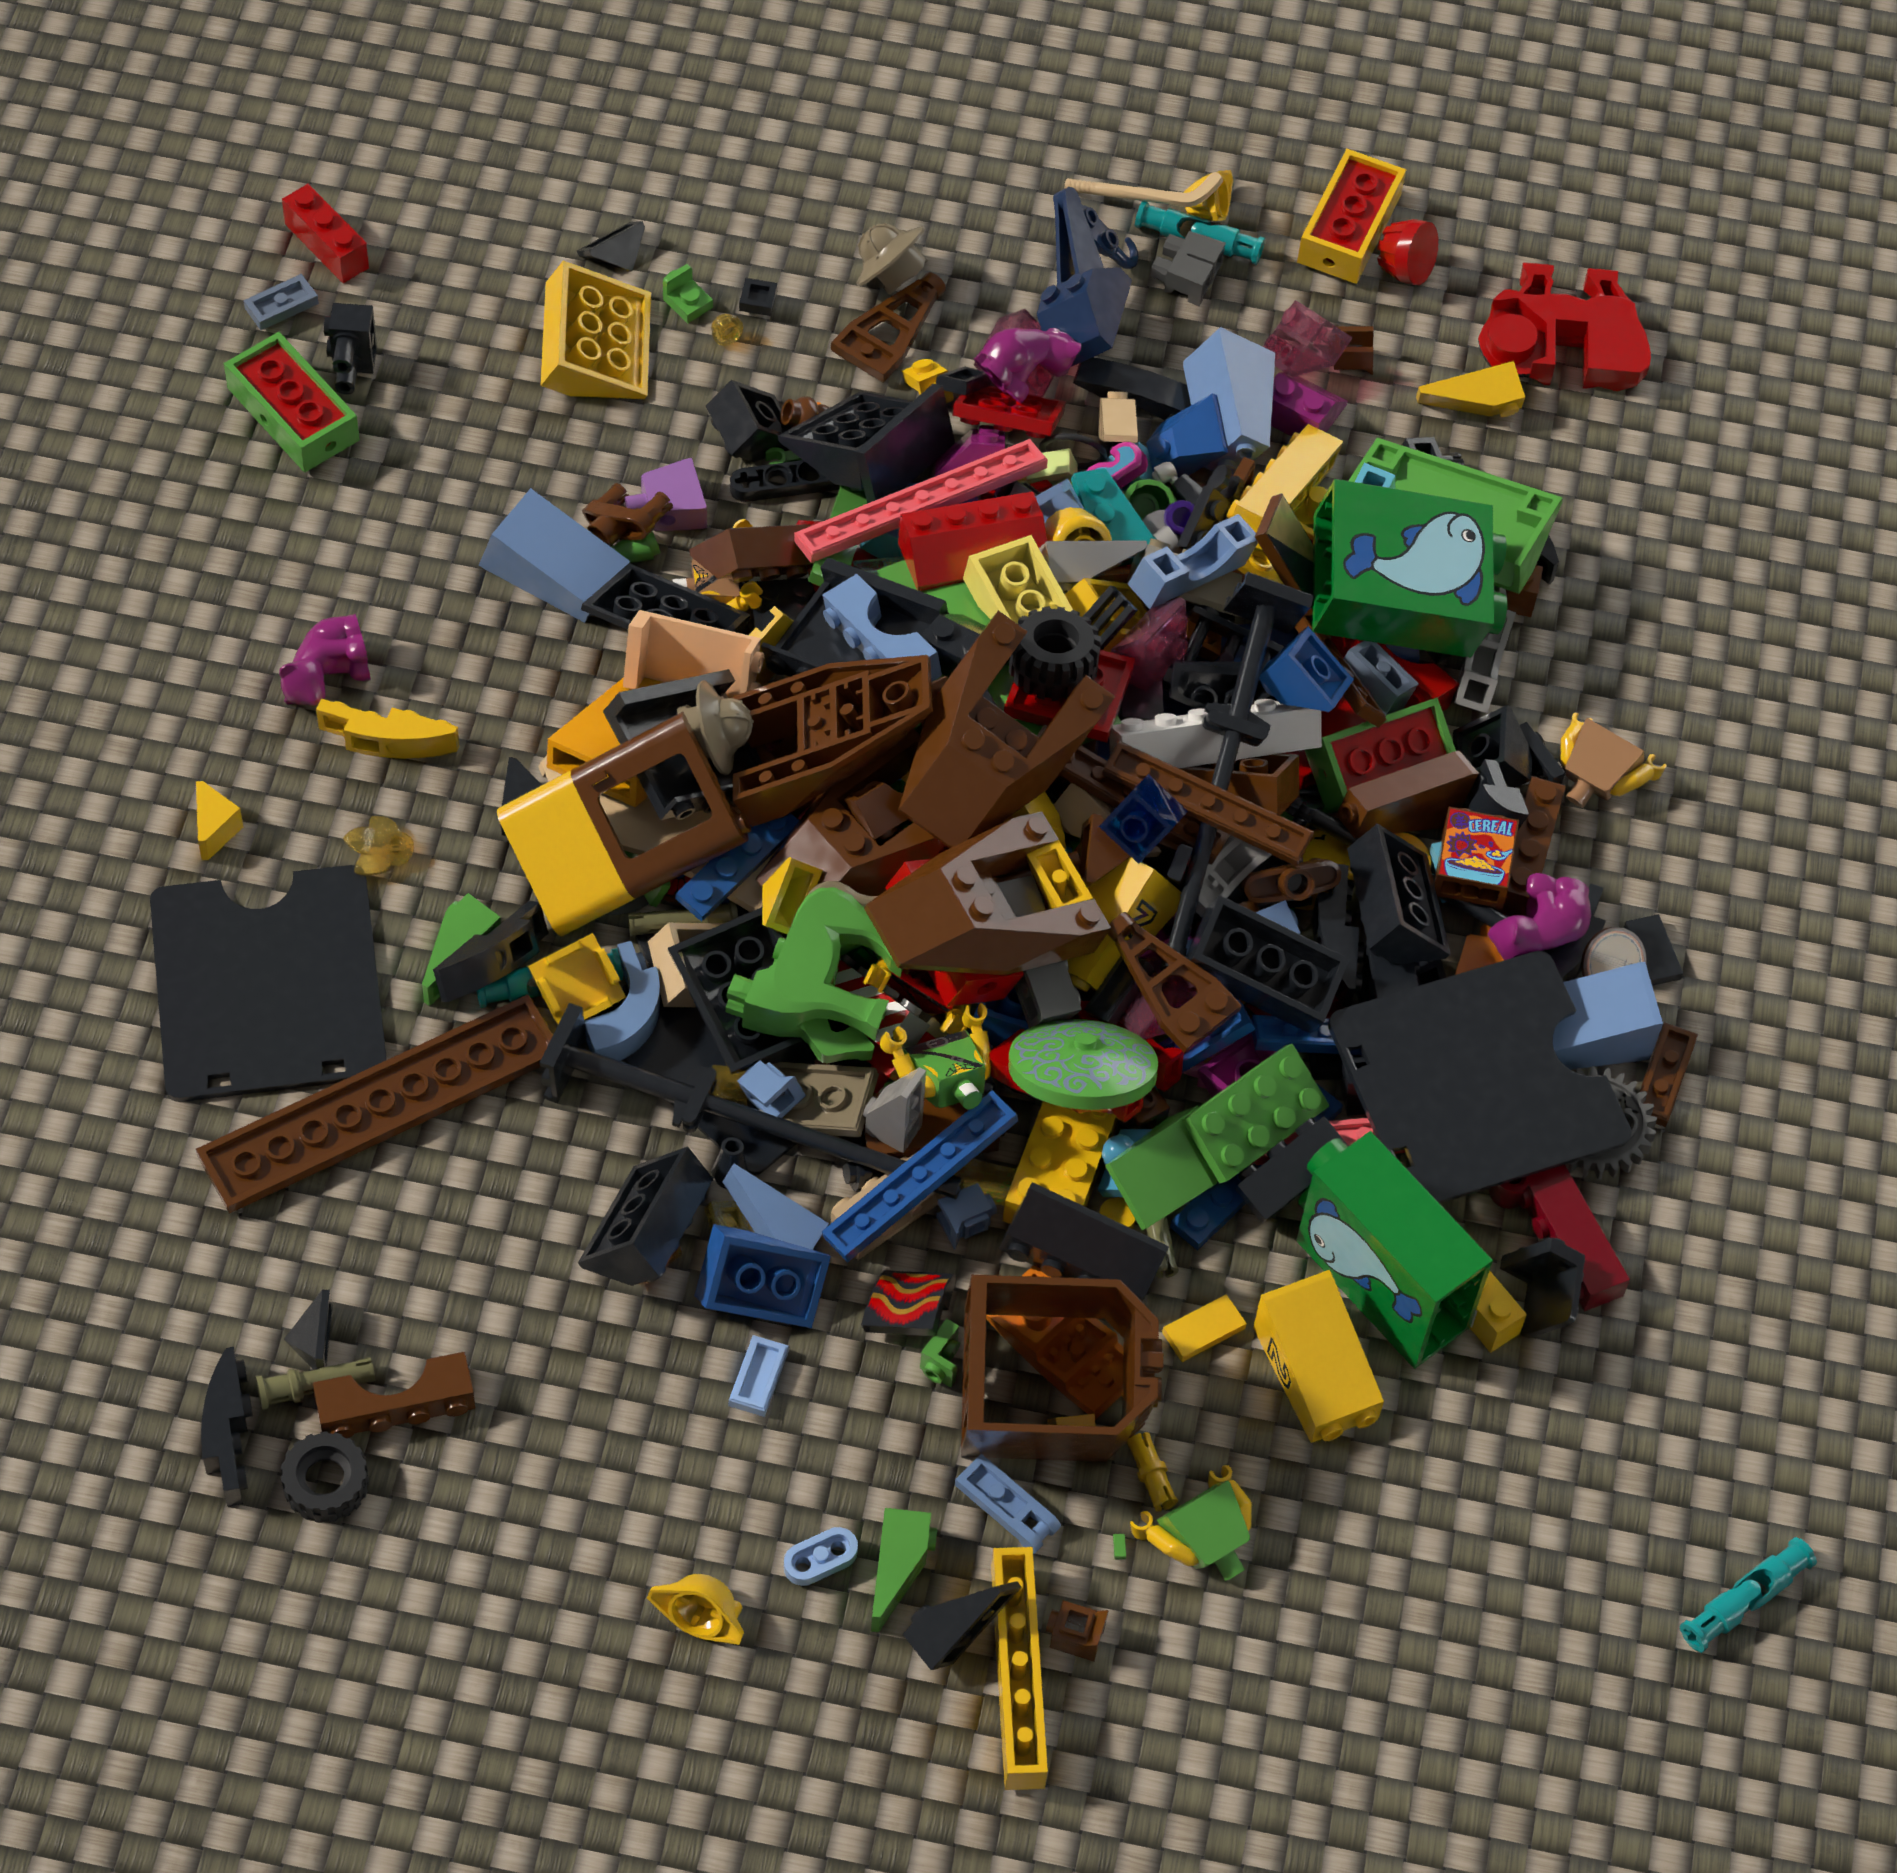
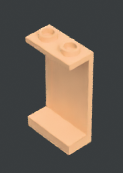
[623,610,764,698]

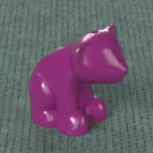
[974,328,1081,404]
[279,614,371,706]
[1488,873,1591,960]

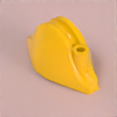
[1183,170,1233,221]
[646,1574,744,1645]

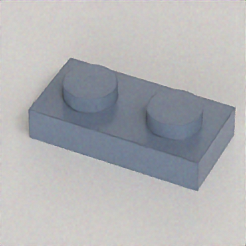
[244,274,319,330]

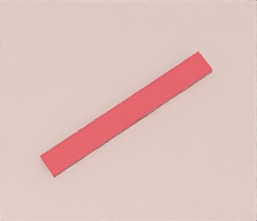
[794,439,1048,563]

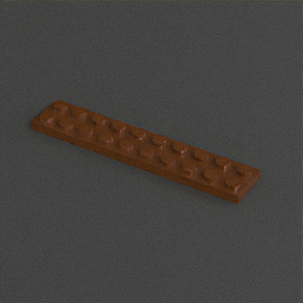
[196,995,553,1214]

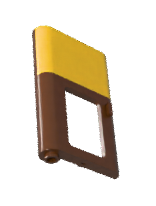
[497,712,751,936]

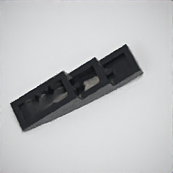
[1073,357,1191,420]

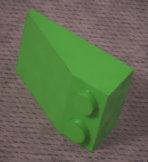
[1105,1105,1218,1230]

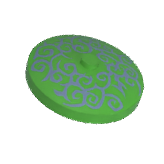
[1008,1019,1158,1110]

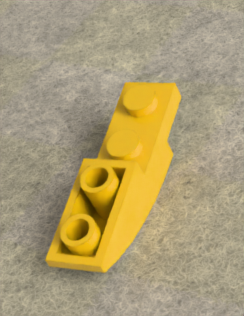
[316,699,460,759]

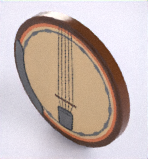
[1581,927,1647,977]

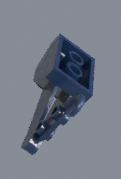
[1037,187,1139,367]

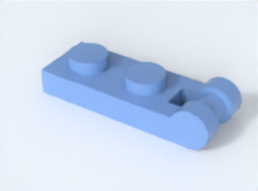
[955,1454,1061,1554]

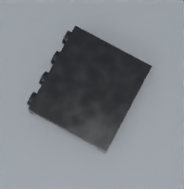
[761,558,949,677]
[603,669,763,820]

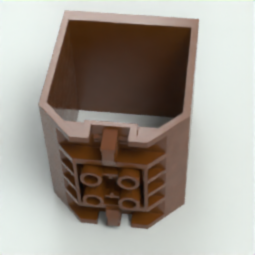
[961,1274,1164,1462]

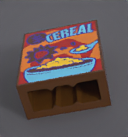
[1434,807,1519,909]

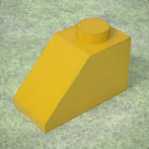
[1026,840,1093,910]

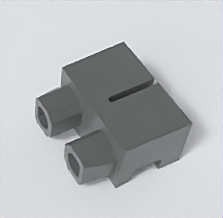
[1151,231,1226,306]

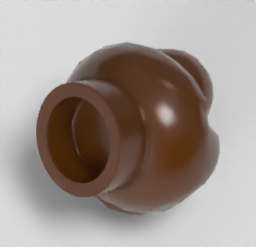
[780,396,829,429]

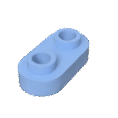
[784,1527,858,1586]

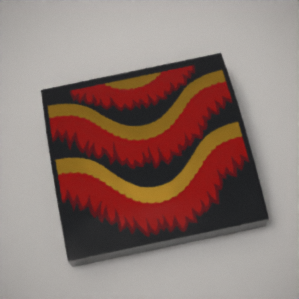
[861,1270,956,1336]

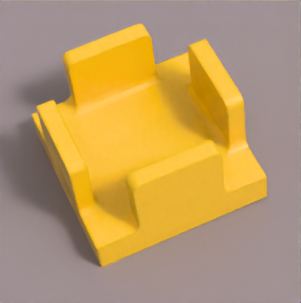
[527,933,626,1025]

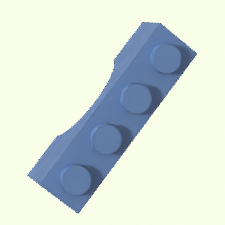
[1128,514,1258,609]
[822,574,942,682]

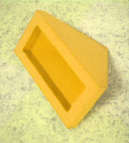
[762,857,823,934]

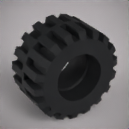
[1008,606,1101,701]

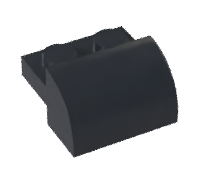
[1462,759,1529,832]

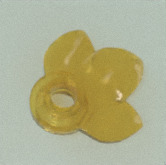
[343,816,414,875]

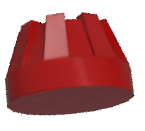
[1377,219,1439,286]

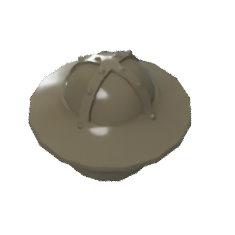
[856,223,928,295]
[677,680,754,775]

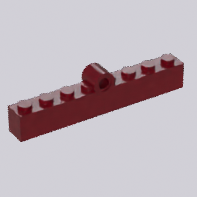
[1489,1165,1630,1312]

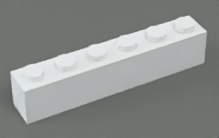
[1109,699,1322,768]

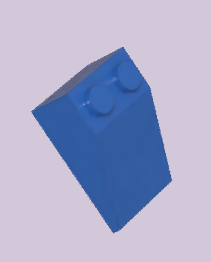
[694,1224,831,1328]

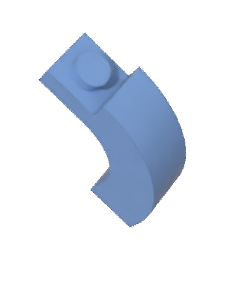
[584,941,660,1061]

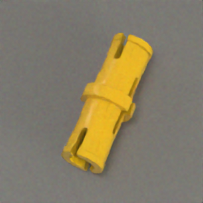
[1127,1432,1178,1512]

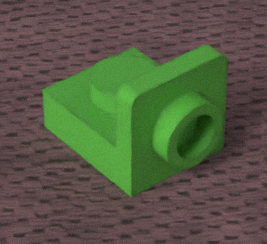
[663,264,713,324]
[920,1318,960,1387]

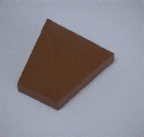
[1077,813,1131,888]

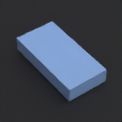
[728,1335,789,1417]

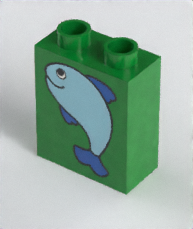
[1312,479,1507,658]
[1296,1131,1493,1369]

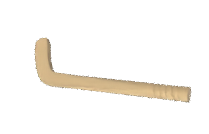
[1065,172,1223,207]

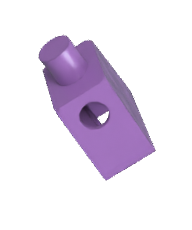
[625,458,707,531]

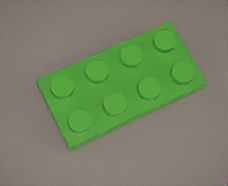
[1182,1043,1330,1183]

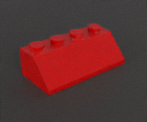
[898,491,1047,591]

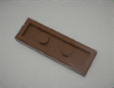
[1636,1022,1698,1127]

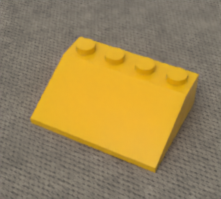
[541,260,651,399]

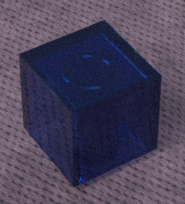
[1099,774,1188,864]

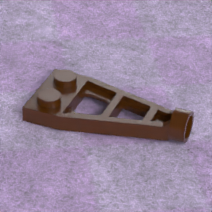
[831,272,946,383]
[1107,912,1242,1054]

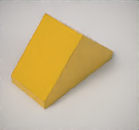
[196,781,243,860]

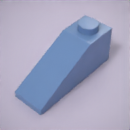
[723,1164,829,1250]

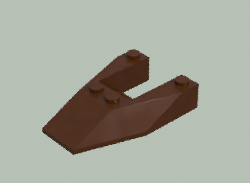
[898,610,1116,849]
[733,655,933,827]
[755,729,949,896]
[864,811,1111,975]

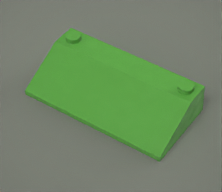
[1349,437,1563,594]

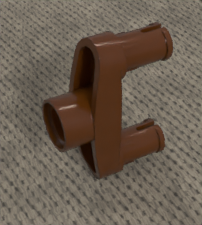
[582,483,673,547]
[1238,858,1341,903]

